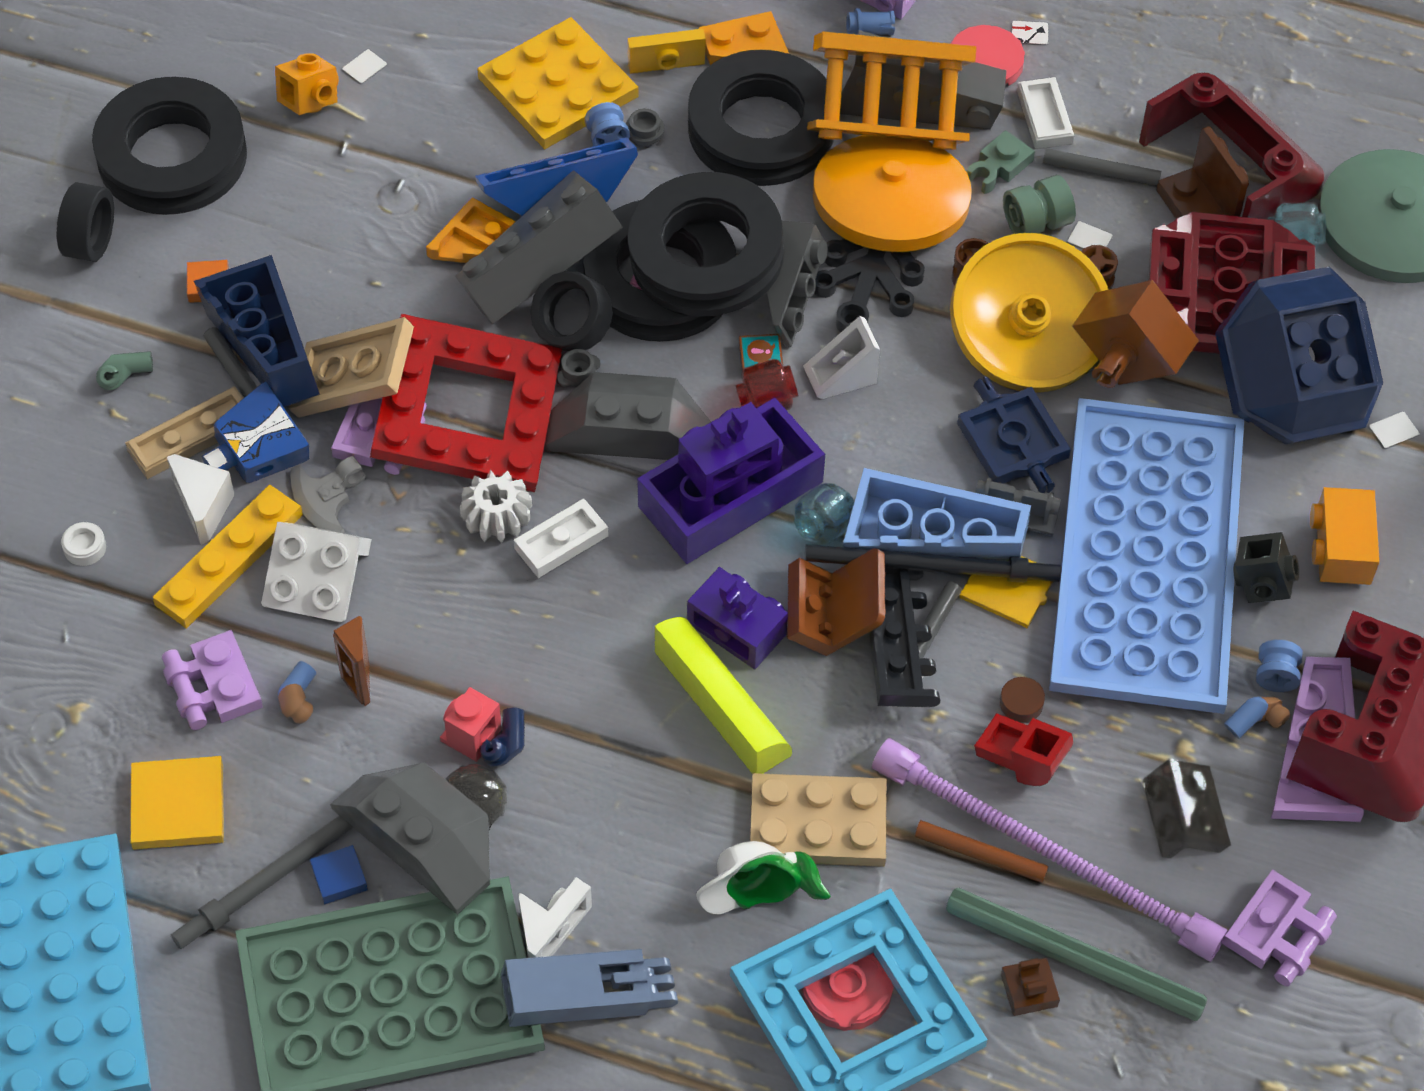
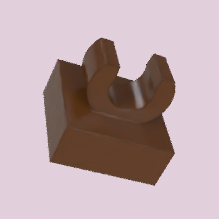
[1001,958,1060,1016]

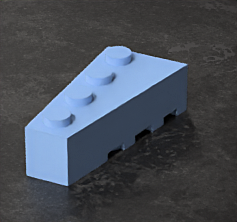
[843,468,1031,561]

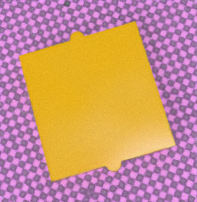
[959,556,1053,628]

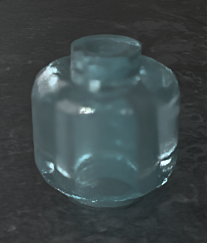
[1267,203,1326,252]
[794,483,854,545]

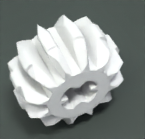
[460,469,532,544]

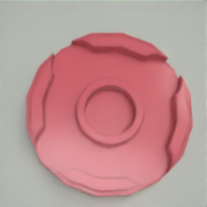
[950,25,1025,86]
[801,953,894,1031]

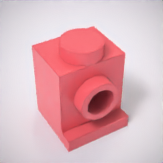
[440,687,502,762]

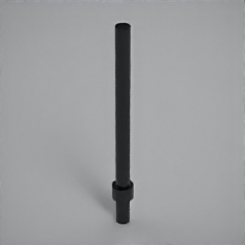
[804,544,1062,583]

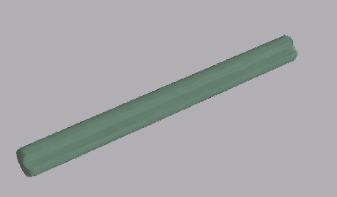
[946,888,1207,1021]

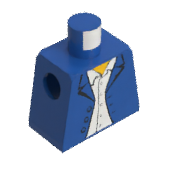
[202,382,309,483]

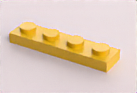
[153,484,303,629]

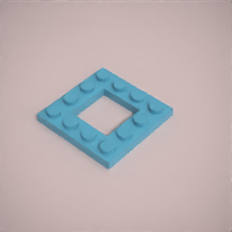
[730,888,988,1091]

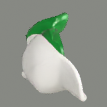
[696,841,831,914]

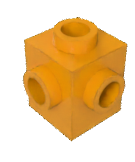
[275,53,339,115]

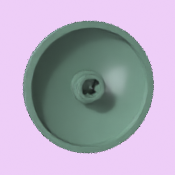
[1318,149,1424,283]

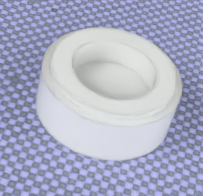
[61,522,107,566]

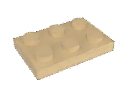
[288,317,414,418]
[750,773,887,867]

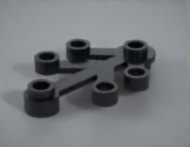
[814,238,925,333]

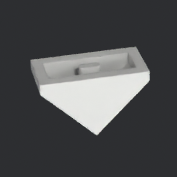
[803,316,880,399]
[167,454,234,545]

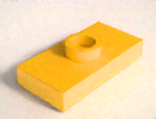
[627,29,706,74]

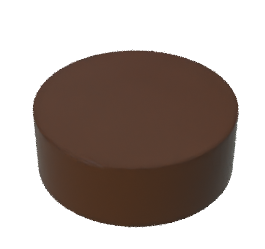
[1000,677,1045,723]

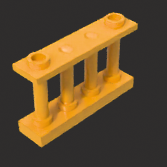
[807,31,976,150]

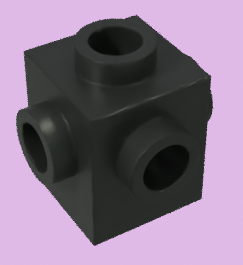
[1233,532,1300,603]

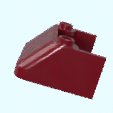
[1139,73,1324,221]

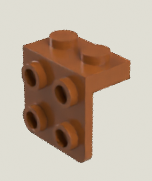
[787,548,886,656]

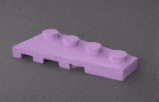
[1271,657,1364,822]

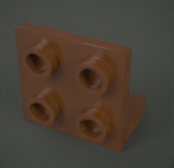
[1156,126,1249,219]

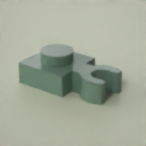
[967,130,1035,194]

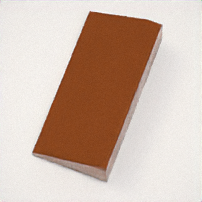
[333,616,370,706]

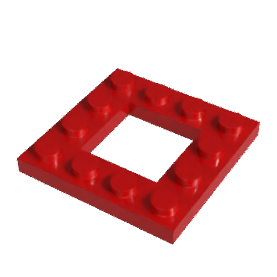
[370,314,562,492]

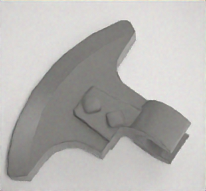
[291,456,366,533]

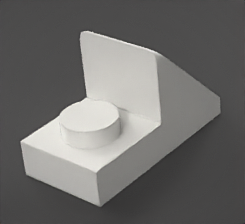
[518,877,592,958]

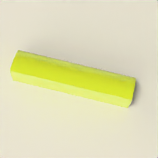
[655,617,792,774]

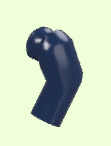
[480,708,525,767]

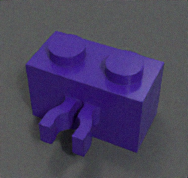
[678,402,779,499]
[687,567,788,670]

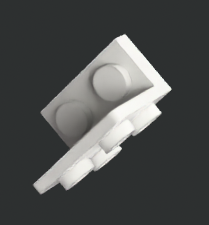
[261,521,372,622]

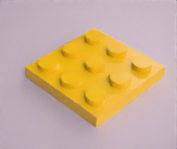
[477,17,639,150]

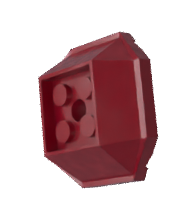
[1148,212,1315,354]

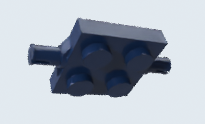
[957,376,1071,493]

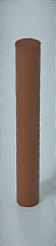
[915,820,1049,883]

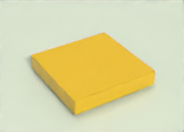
[131,756,224,850]

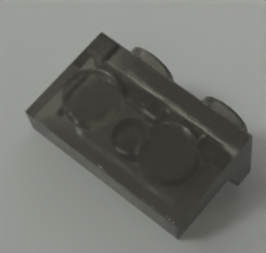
[1142,759,1231,858]

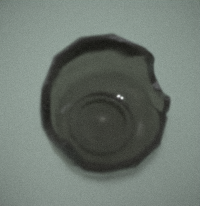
[445,764,507,830]

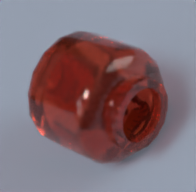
[735,359,799,411]

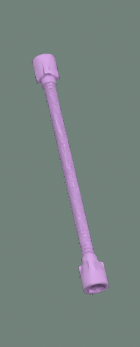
[872,738,1228,962]

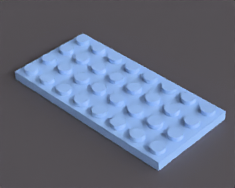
[1049,398,1244,714]

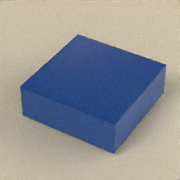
[310,845,368,905]

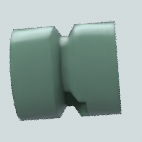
[1003,175,1076,234]

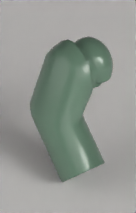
[96,351,153,390]

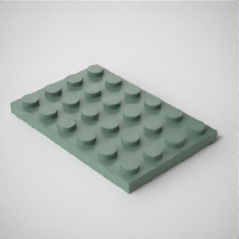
[236,876,545,1091]

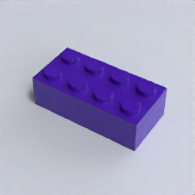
[637,398,825,564]

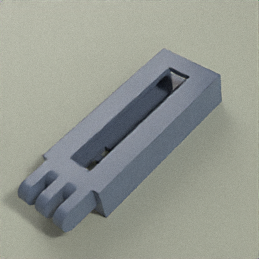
[500,949,678,1027]

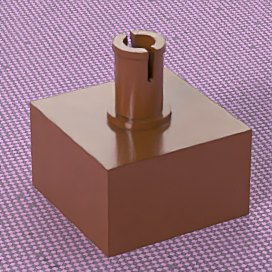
[1072,280,1199,388]

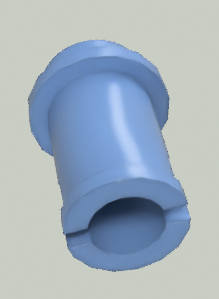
[846,8,895,35]

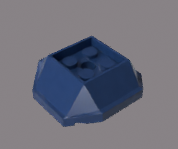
[1215,266,1383,445]

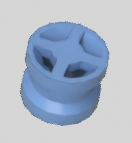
[585,102,630,146]
[1256,640,1303,692]

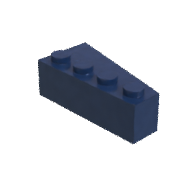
[194,255,320,407]

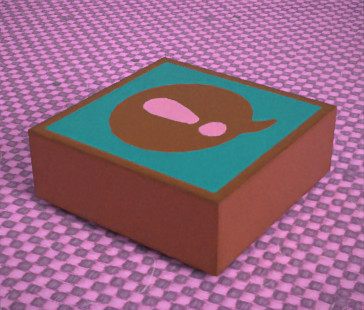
[739,334,784,377]

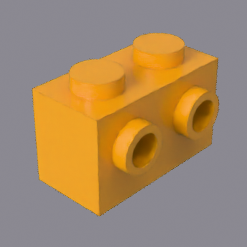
[1310,487,1379,585]

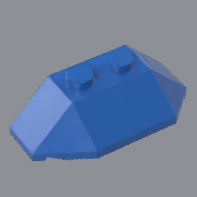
[475,137,638,216]

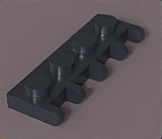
[869,568,940,707]

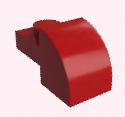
[974,713,1073,786]

